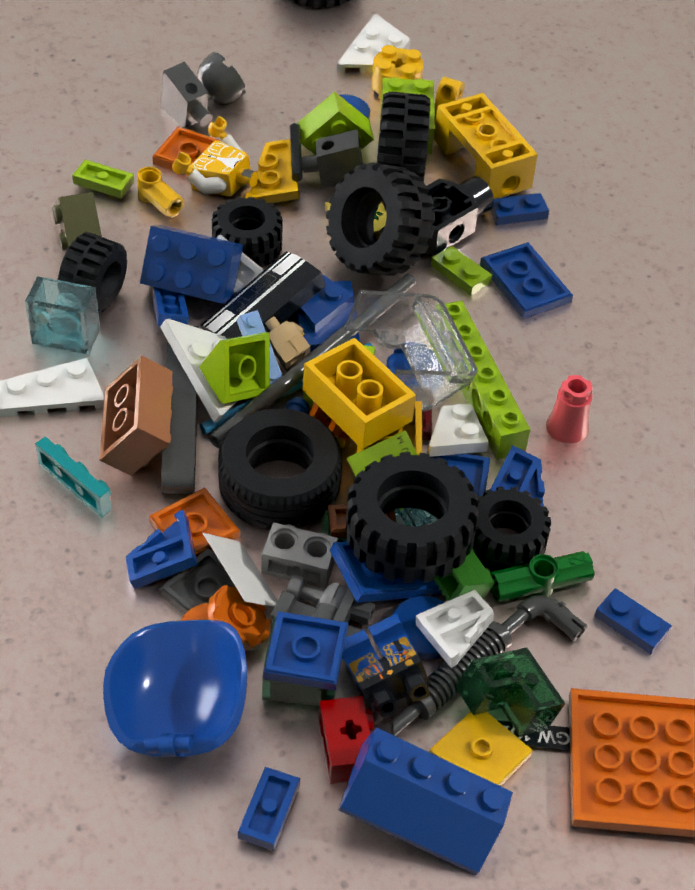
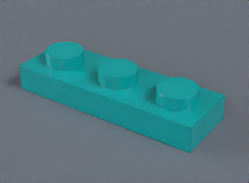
[35,437,112,518]

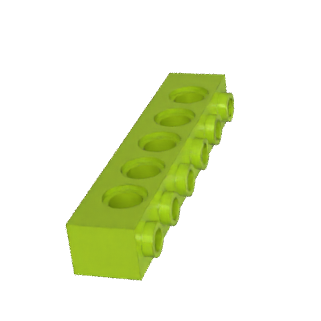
[431,300,531,460]

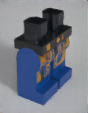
[342,614,430,718]

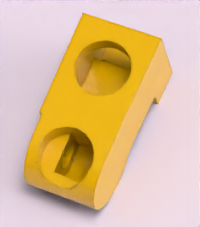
[434,76,465,123]

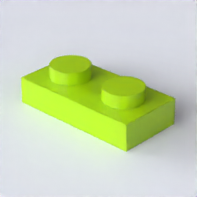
[72,159,134,199]
[431,245,492,296]

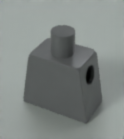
[160,62,212,127]
[302,130,363,187]

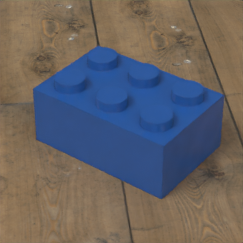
[140,225,243,304]

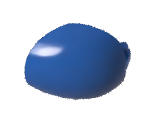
[103,620,247,757]

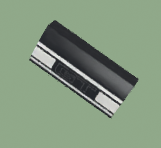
[200,252,326,339]

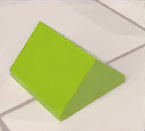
[199,332,270,404]

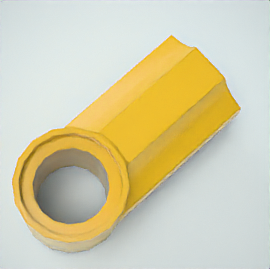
[137,166,185,218]

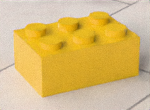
[302,338,416,449]

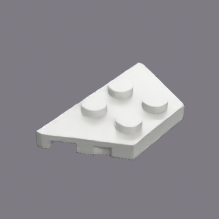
[337,14,410,73]
[160,319,237,423]

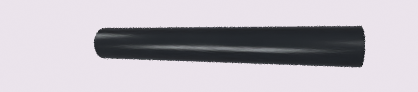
[290,123,303,182]

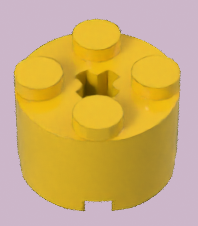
[371,45,424,99]

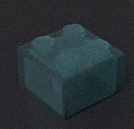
[25,276,100,355]

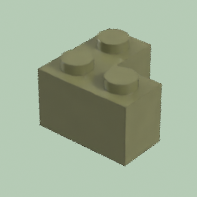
[52,192,102,251]

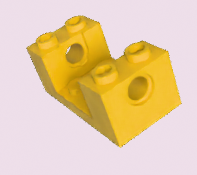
[434,93,538,199]

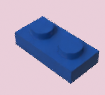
[490,193,550,225]
[594,588,672,654]
[238,767,300,851]

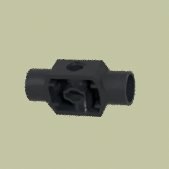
[379,176,494,256]

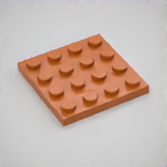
[569,688,695,837]

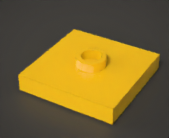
[429,705,533,786]

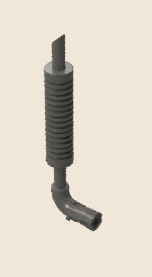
[391,595,588,736]

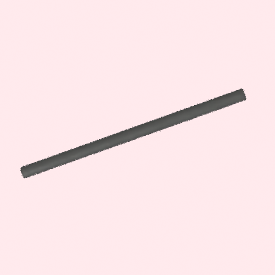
[209,273,416,448]

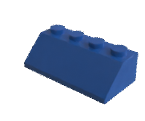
[338,727,513,875]

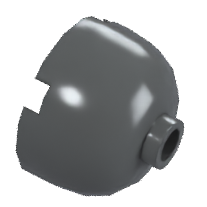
[197,52,246,105]

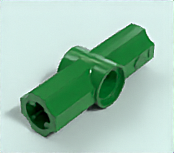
[490,551,595,602]

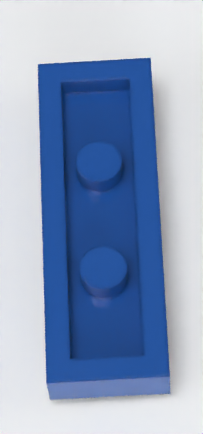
[152,287,189,326]

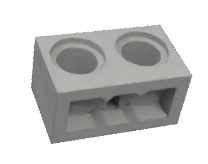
[261,522,338,589]

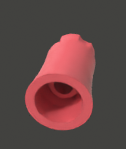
[546,375,592,444]

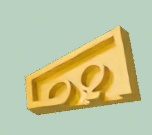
[245,139,300,203]

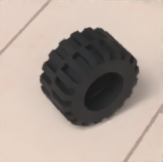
[212,197,283,267]
[58,232,127,314]
[473,487,551,572]

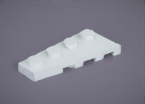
[0,358,104,417]

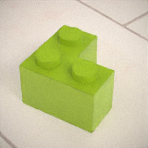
[297,91,374,155]

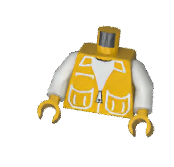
[172,116,258,196]

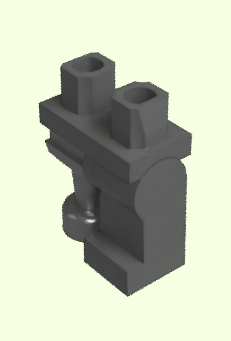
[270,574,375,638]

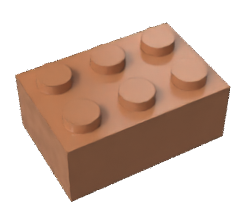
[99,355,173,476]

